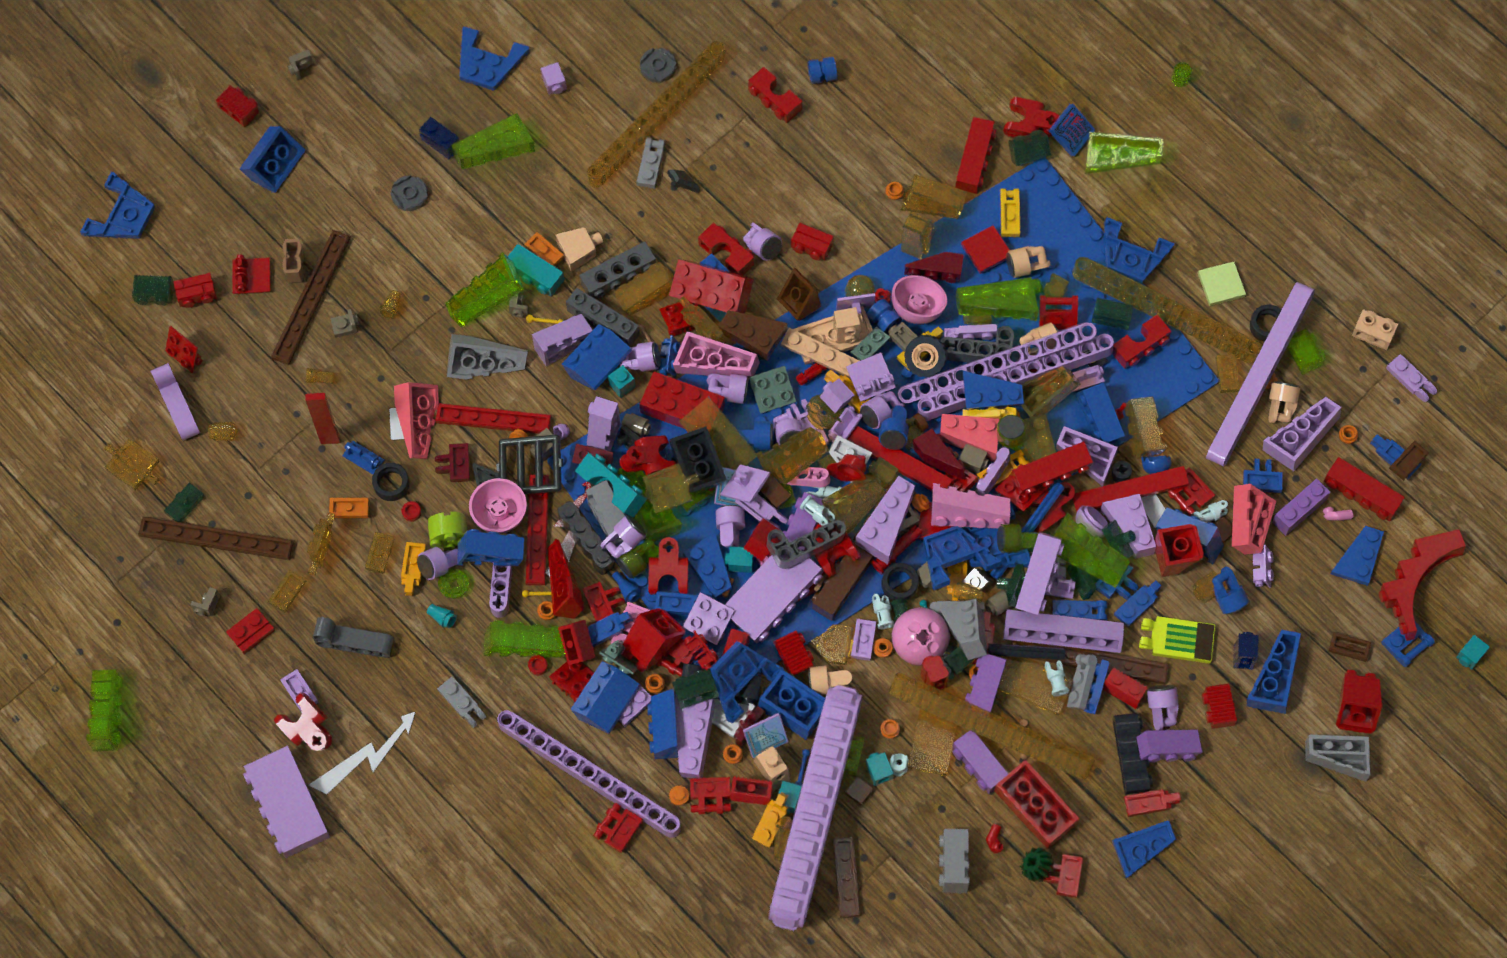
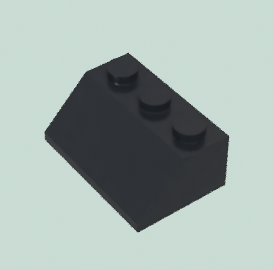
[670,426,727,497]

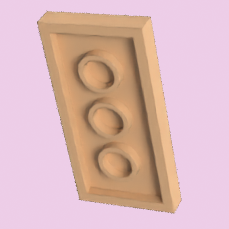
[794,306,873,365]

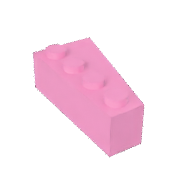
[673,332,760,378]
[931,483,1010,529]

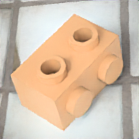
[833,307,863,343]
[1352,310,1398,350]

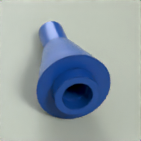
[612,571,641,603]

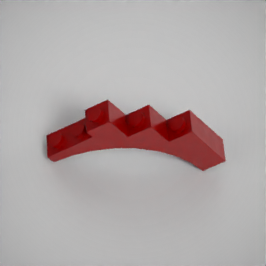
[1379,529,1466,641]

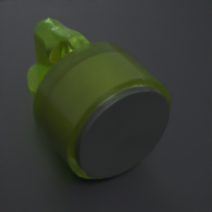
[997,415,1026,451]
[997,524,1039,553]
[616,539,659,579]

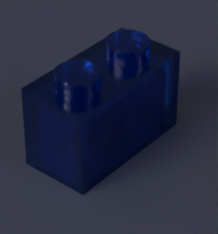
[419,117,461,160]
[1233,632,1259,670]

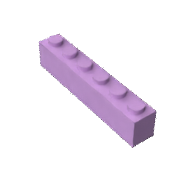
[1004,609,1124,653]

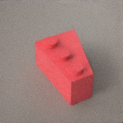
[940,414,999,462]
[1232,484,1276,555]

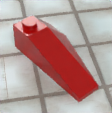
[548,539,584,619]

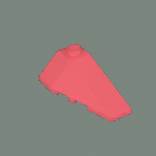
[394,382,439,459]

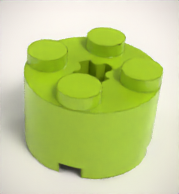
[428,512,468,551]

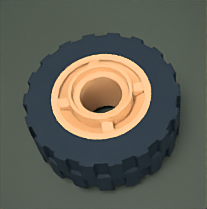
[904,334,947,378]

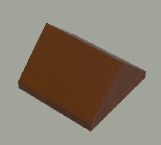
[777,268,821,321]

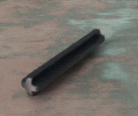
[988,644,1066,660]

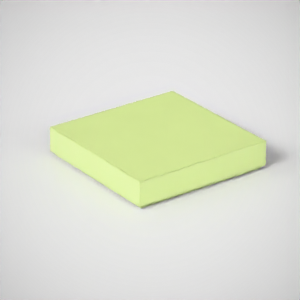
[1198,262,1246,306]

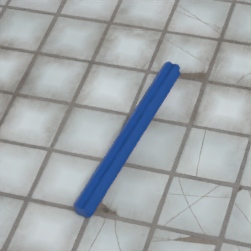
[990,482,1064,580]

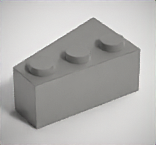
[586,480,627,547]
[939,599,987,660]
[1305,735,1370,782]
[939,829,969,893]

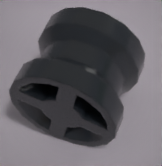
[1111,461,1132,483]

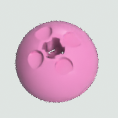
[892,275,947,324]
[469,478,527,534]
[892,608,950,666]

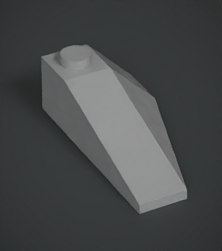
[447,334,528,379]

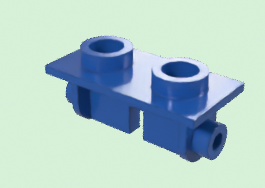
[658,336,681,378]
[342,441,384,475]

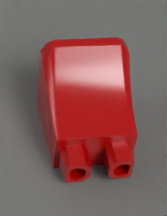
[1155,524,1204,577]
[622,608,685,672]
[1336,670,1382,734]

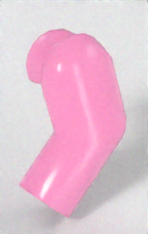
[1323,507,1353,521]

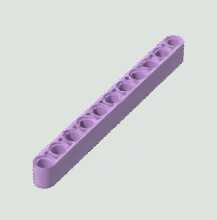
[1206,282,1315,467]
[898,322,1097,403]
[918,334,1114,421]
[498,710,680,838]

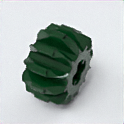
[1019,847,1055,882]

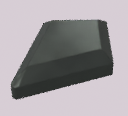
[667,170,700,193]
[617,426,640,449]
[472,463,499,487]

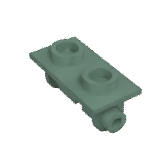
[851,327,890,361]

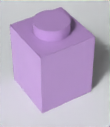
[541,62,566,95]
[820,379,854,413]

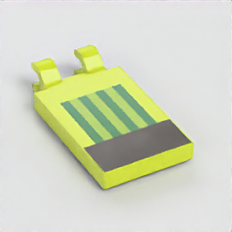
[1139,616,1215,664]

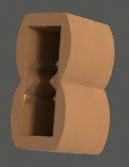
[283,239,304,283]

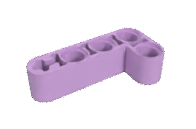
[151,363,200,441]
[490,563,512,618]

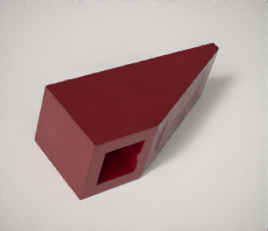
[904,252,964,283]
[913,429,965,480]

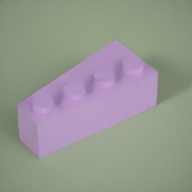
[1263,397,1341,471]
[855,476,915,564]
[1015,532,1064,615]
[674,692,715,778]

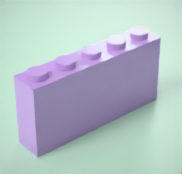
[725,538,824,643]
[243,746,330,858]

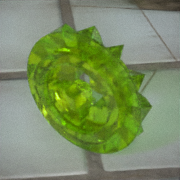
[438,569,469,599]

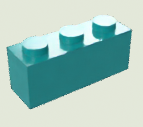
[505,244,564,297]

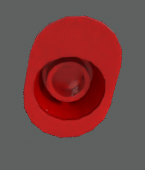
[826,454,866,481]

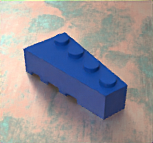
[1247,630,1301,714]

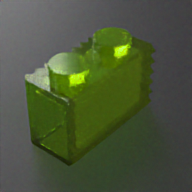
[1287,328,1325,375]

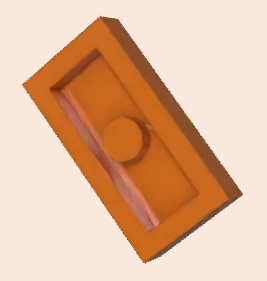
[524,232,564,267]
[329,497,369,518]

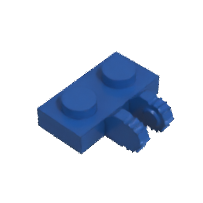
[1243,458,1283,493]
[1094,557,1138,600]

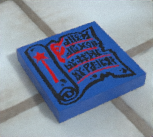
[1049,104,1095,156]

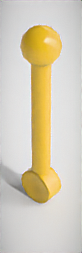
[526,315,564,324]
[522,590,551,598]

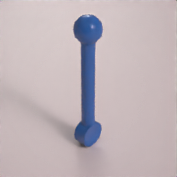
[795,749,810,786]

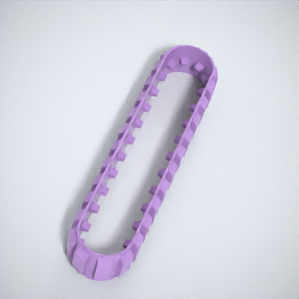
[769,685,862,930]

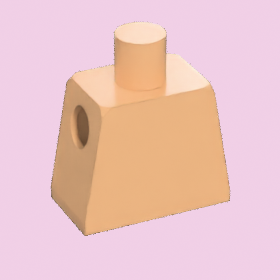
[556,228,603,272]
[754,746,791,791]

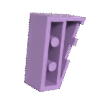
[532,314,593,367]
[587,396,621,451]
[1056,426,1118,486]
[1100,494,1156,559]

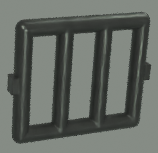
[496,435,563,494]

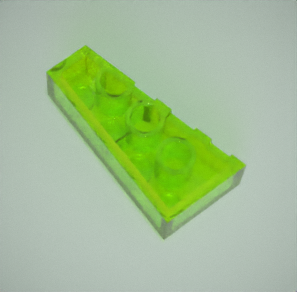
[452,113,536,169]
[1085,132,1163,174]
[445,252,524,327]
[955,277,1039,321]
[617,468,682,545]
[1054,513,1130,588]
[483,620,566,658]
[86,669,123,751]

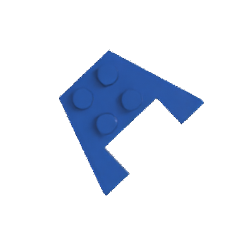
[460,26,530,91]
[80,172,155,239]
[1104,217,1174,284]
[964,502,1031,568]
[923,526,1002,590]
[710,641,784,724]

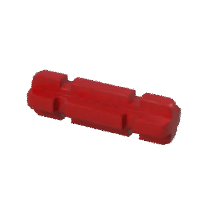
[796,363,828,385]

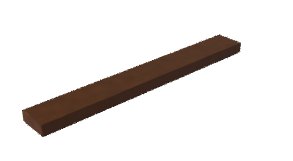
[271,230,351,365]
[138,517,294,561]
[1012,640,1169,685]

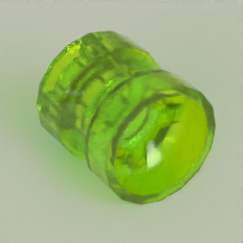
[1172,62,1192,87]

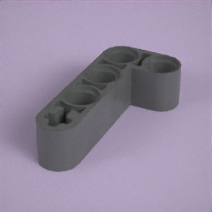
[940,326,1014,366]
[767,520,846,569]
[313,617,394,658]

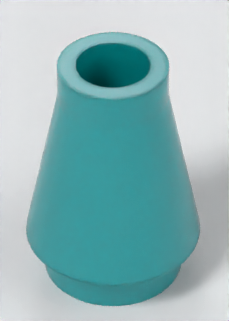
[427,604,457,628]

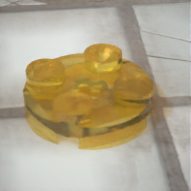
[806,393,844,430]

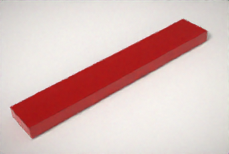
[305,393,340,444]
[435,403,551,434]
[847,425,953,492]
[1072,466,1189,513]
[525,475,549,586]

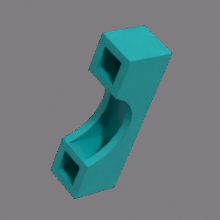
[575,452,647,517]

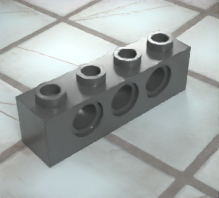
[579,241,656,299]
[566,288,640,347]

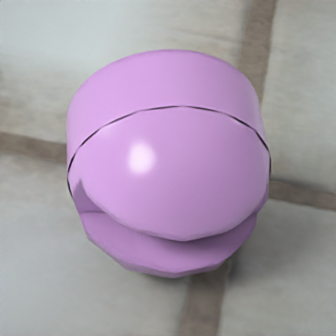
[553,424,570,440]

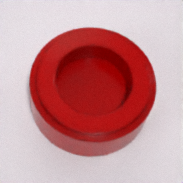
[401,501,421,522]
[528,655,548,676]

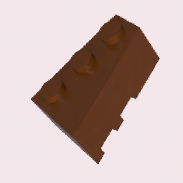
[718,310,788,361]

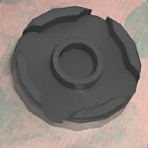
[640,48,676,83]
[391,176,428,211]

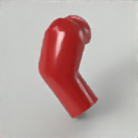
[986,824,1004,854]

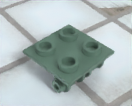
[749,366,796,414]
[599,640,638,674]

